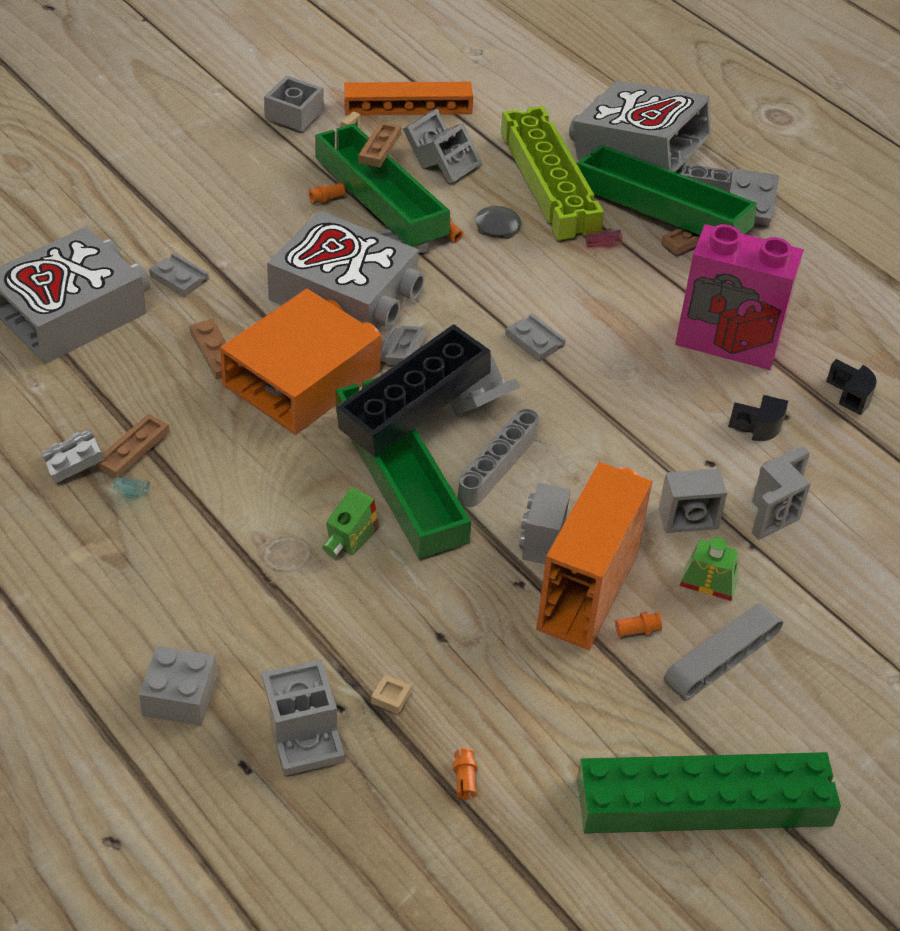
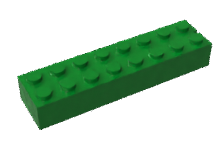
[315,123,450,247]
[576,145,757,235]
[335,378,471,559]
[577,752,841,834]

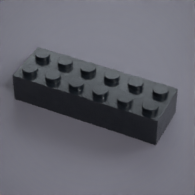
[336,324,491,457]

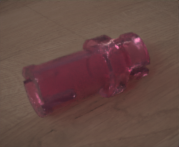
[585,228,622,247]

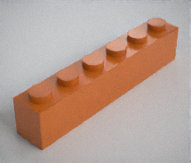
[344,81,473,115]

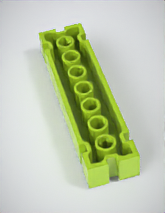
[501,106,604,240]

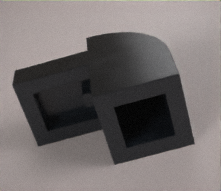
[826,359,877,415]
[728,395,789,441]

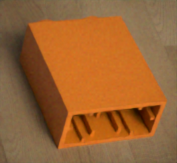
[220,288,382,435]
[536,462,653,651]

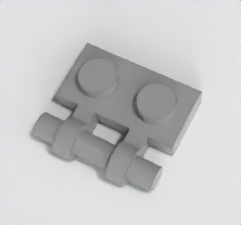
[41,429,105,484]

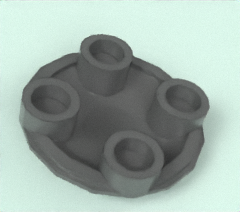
[476,206,521,239]

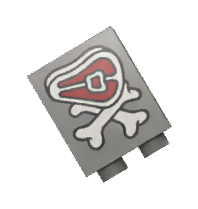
[569,81,711,172]
[267,210,425,330]
[0,226,150,364]

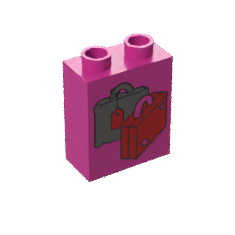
[675,224,804,370]

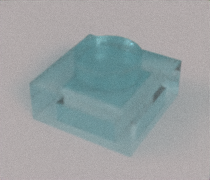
[114,476,150,497]

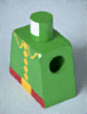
[322,487,379,557]
[680,537,738,601]

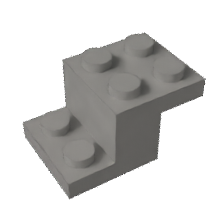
[403,109,482,184]
[450,354,520,415]
[752,446,811,540]
[262,659,345,776]

